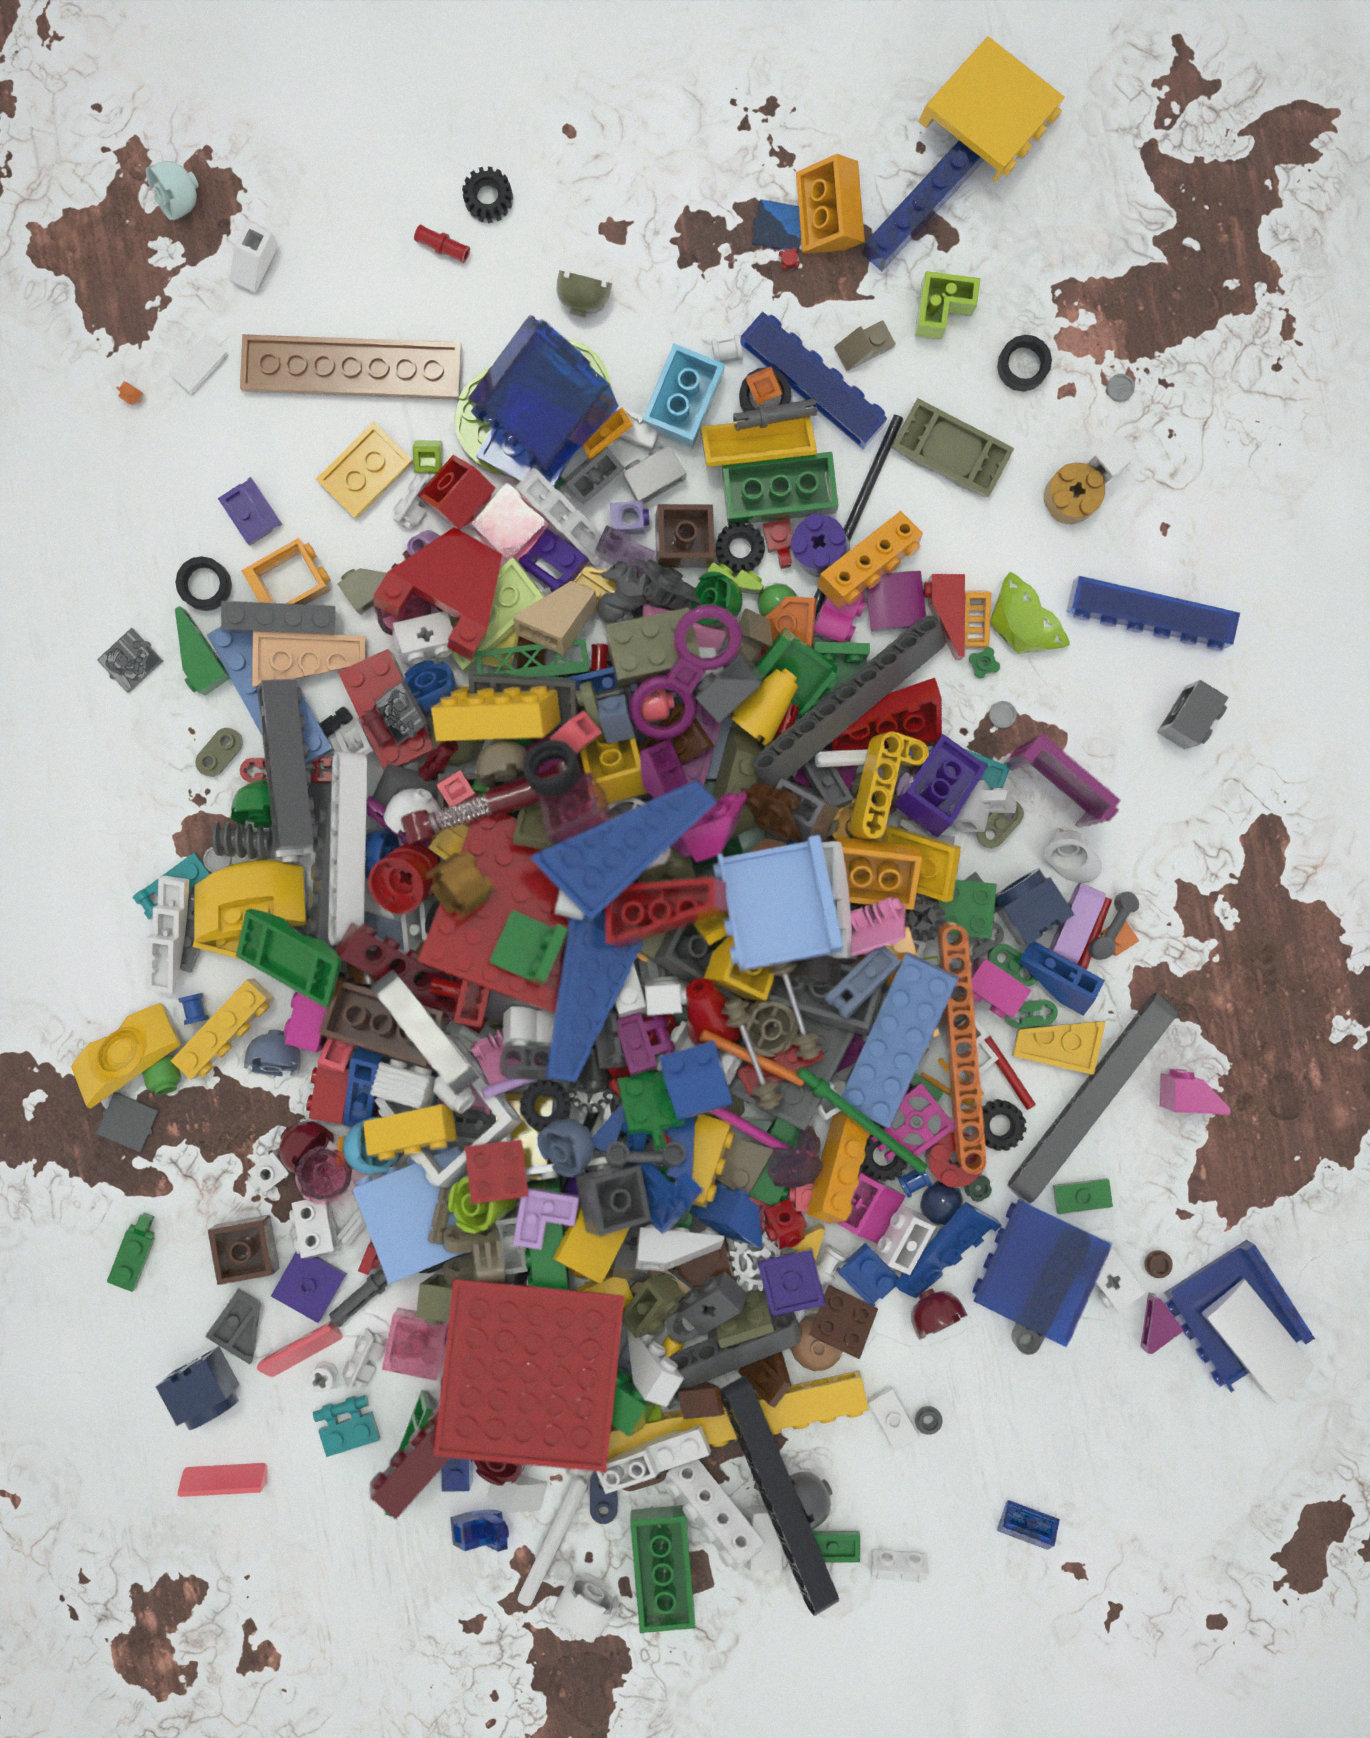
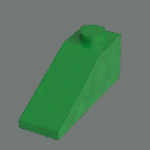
[175,606,231,695]

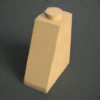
[513,581,597,655]

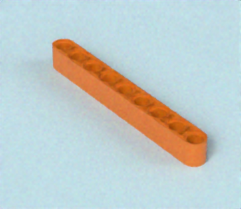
[937,922,987,1174]

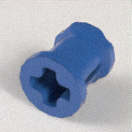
[178,993,209,1025]
[896,1169,932,1198]

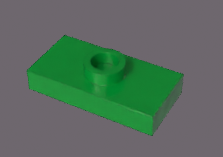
[1053,1178,1113,1214]

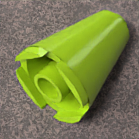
[448,1176,520,1234]

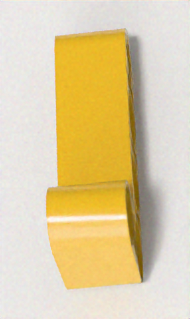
[850,732,928,840]

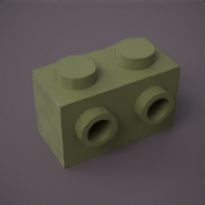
[622,1274,684,1338]

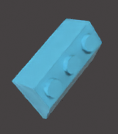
[642,343,725,448]

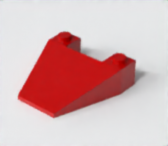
[373,527,502,661]

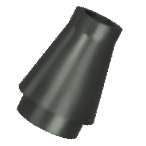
[580,1049,608,1091]

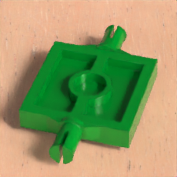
[617,1071,685,1150]

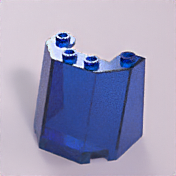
[467,315,619,479]

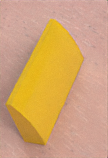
[701,416,817,467]

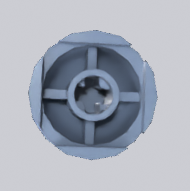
[244,1030,301,1076]
[537,1118,594,1177]

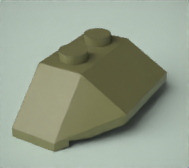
[713,726,765,838]

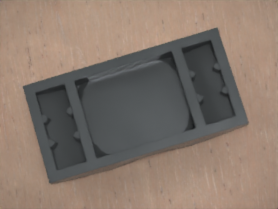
[469,673,578,735]

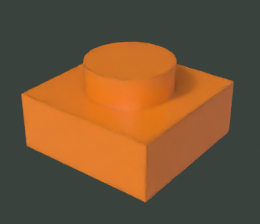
[746,366,782,405]
[1100,921,1139,956]

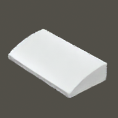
[1201,1278,1315,1405]

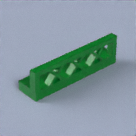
[475,638,590,677]

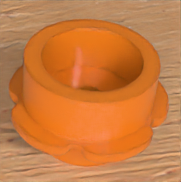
[116,381,143,406]

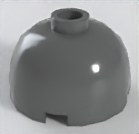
[790,1472,832,1530]

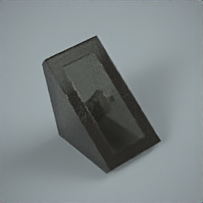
[782,955,842,988]

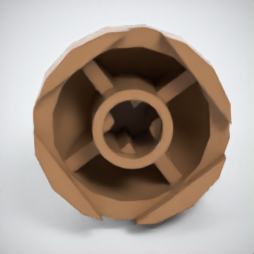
[790,1313,843,1371]

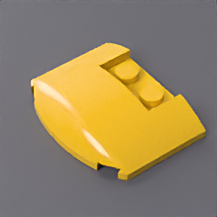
[194,860,306,943]

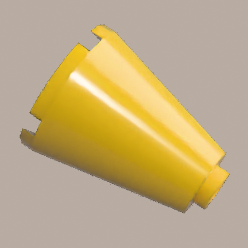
[727,668,798,747]

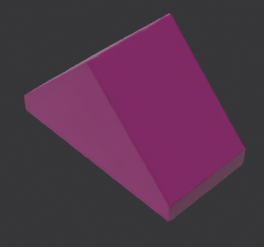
[1140,1292,1184,1354]

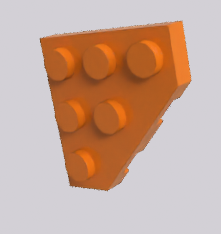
[761,596,817,655]

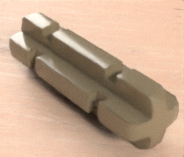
[428,1188,451,1244]

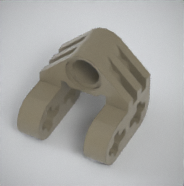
[443,1224,505,1285]

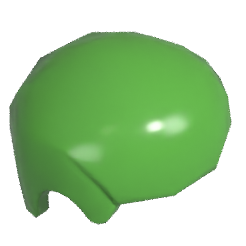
[758,583,797,617]

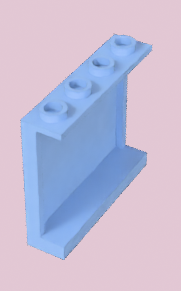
[713,835,843,971]
[352,1144,468,1285]

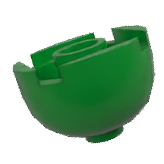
[689,572,743,629]
[230,780,272,828]

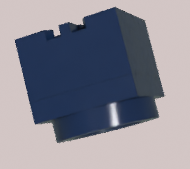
[995,868,1075,945]
[155,1346,240,1431]

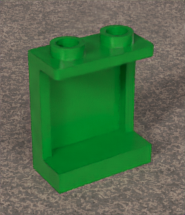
[755,627,838,716]

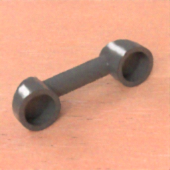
[1088,891,1139,960]
[605,1142,686,1168]

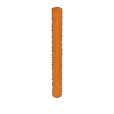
[699,1029,804,1086]

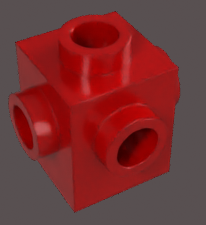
[764,1199,807,1250]

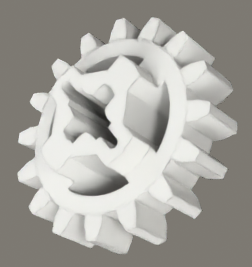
[729,1230,784,1291]

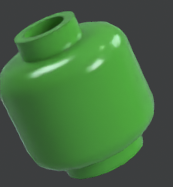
[142,1055,182,1095]

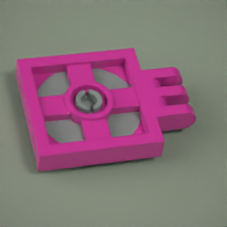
[870,1082,954,1160]

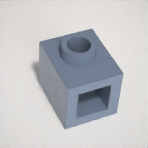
[597,694,635,744]

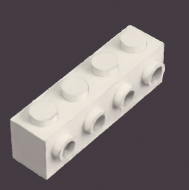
[665,1459,764,1572]

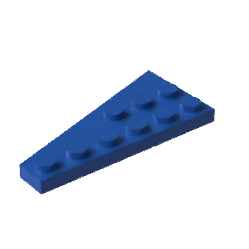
[530,779,717,920]
[545,911,644,1082]

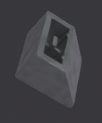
[767,778,839,845]

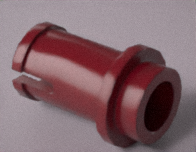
[361,709,394,747]

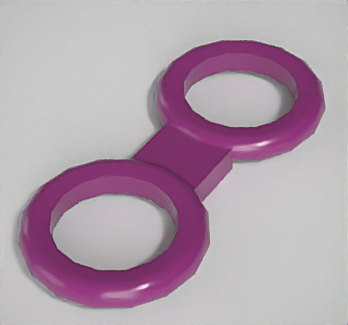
[629,605,742,740]

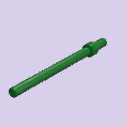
[796,1066,927,1173]

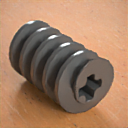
[212,821,273,860]

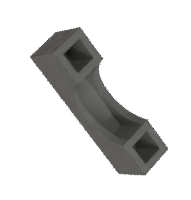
[221,601,335,635]

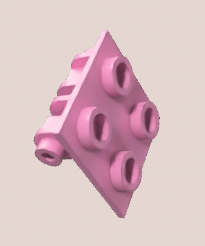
[850,897,905,956]
[470,1028,542,1085]

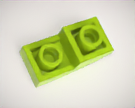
[707,562,764,594]

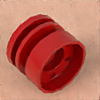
[368,843,440,914]

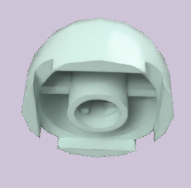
[146,161,199,220]

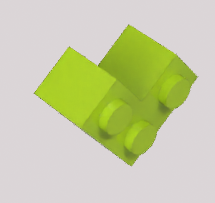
[915,271,981,339]

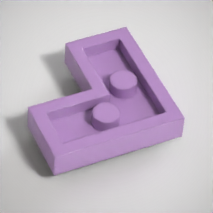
[513,1188,579,1250]

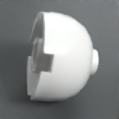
[383,789,441,834]

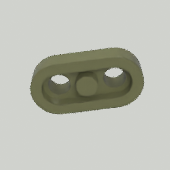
[576,681,604,737]
[195,728,243,777]
[977,801,1024,848]

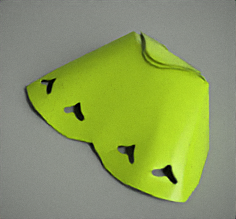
[990,572,1070,654]

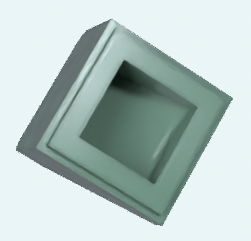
[741,1117,773,1132]

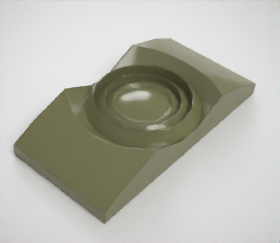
[892,398,1015,498]

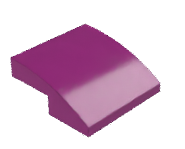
[866,571,926,632]

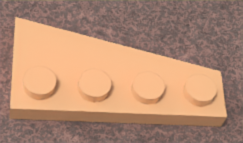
[252,631,365,688]

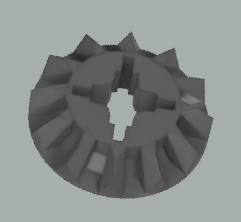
[905,897,945,941]
[568,1070,613,1113]

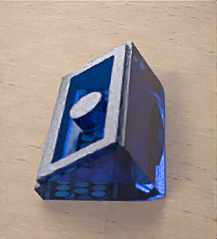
[997,1500,1060,1550]

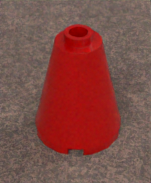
[686,978,740,1051]

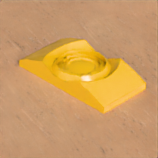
[71,1003,181,1109]

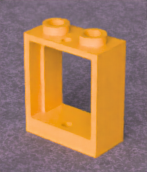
[241,538,331,605]

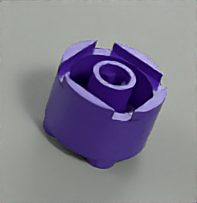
[791,514,850,577]

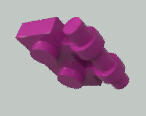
[617,1013,676,1076]

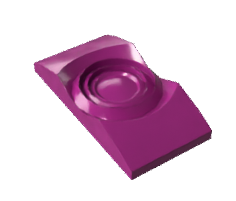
[640,739,692,857]

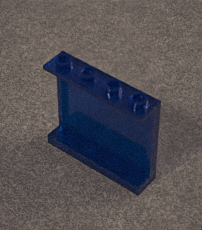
[972,1199,1113,1348]
[1164,1239,1315,1392]

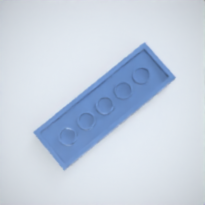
[207,627,334,766]
[841,952,960,1128]

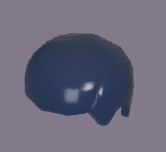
[920,1181,963,1225]

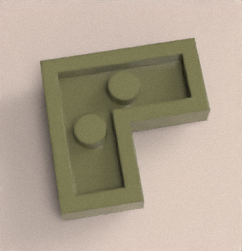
[716,1288,775,1349]

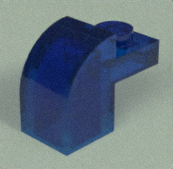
[450,1509,509,1552]

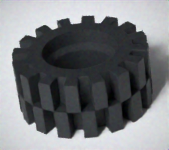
[462,166,513,223]
[715,521,765,574]
[520,1080,571,1131]
[974,1099,1027,1151]
[861,1135,908,1182]

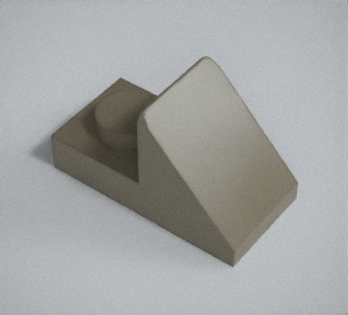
[834,320,896,372]
[736,608,773,665]

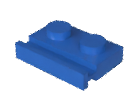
[836,1242,899,1306]

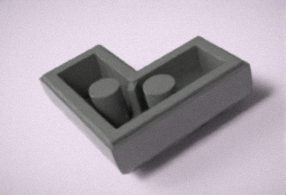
[372,764,438,807]

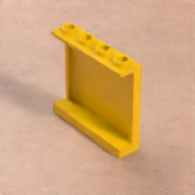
[918,36,1065,183]

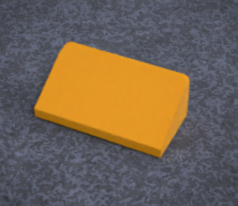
[580,407,634,460]

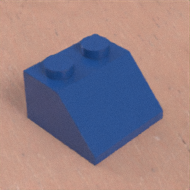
[659,1041,733,1120]
[689,1183,762,1248]

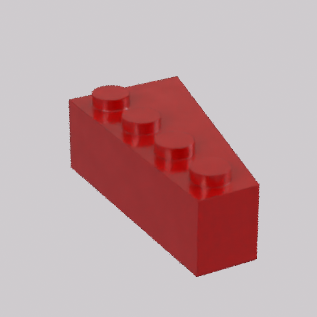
[830,678,942,751]
[606,877,727,947]

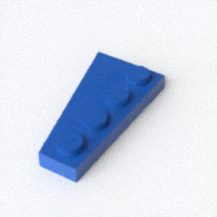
[894,1202,1002,1298]

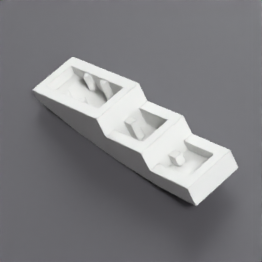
[515,468,613,567]
[821,842,852,959]
[146,876,189,994]

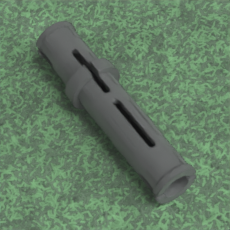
[733,398,817,431]
[329,1269,388,1327]

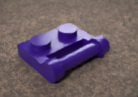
[518,528,590,592]

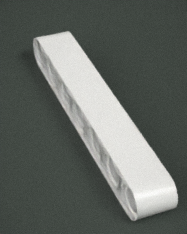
[328,752,367,946]

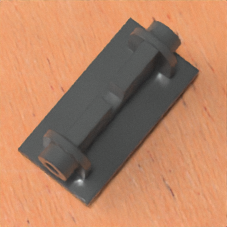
[595,1008,626,1069]

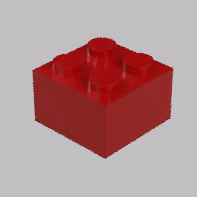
[417,455,496,530]

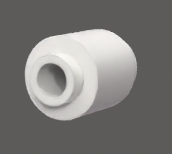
[433,1075,475,1114]

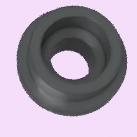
[915,1406,943,1435]

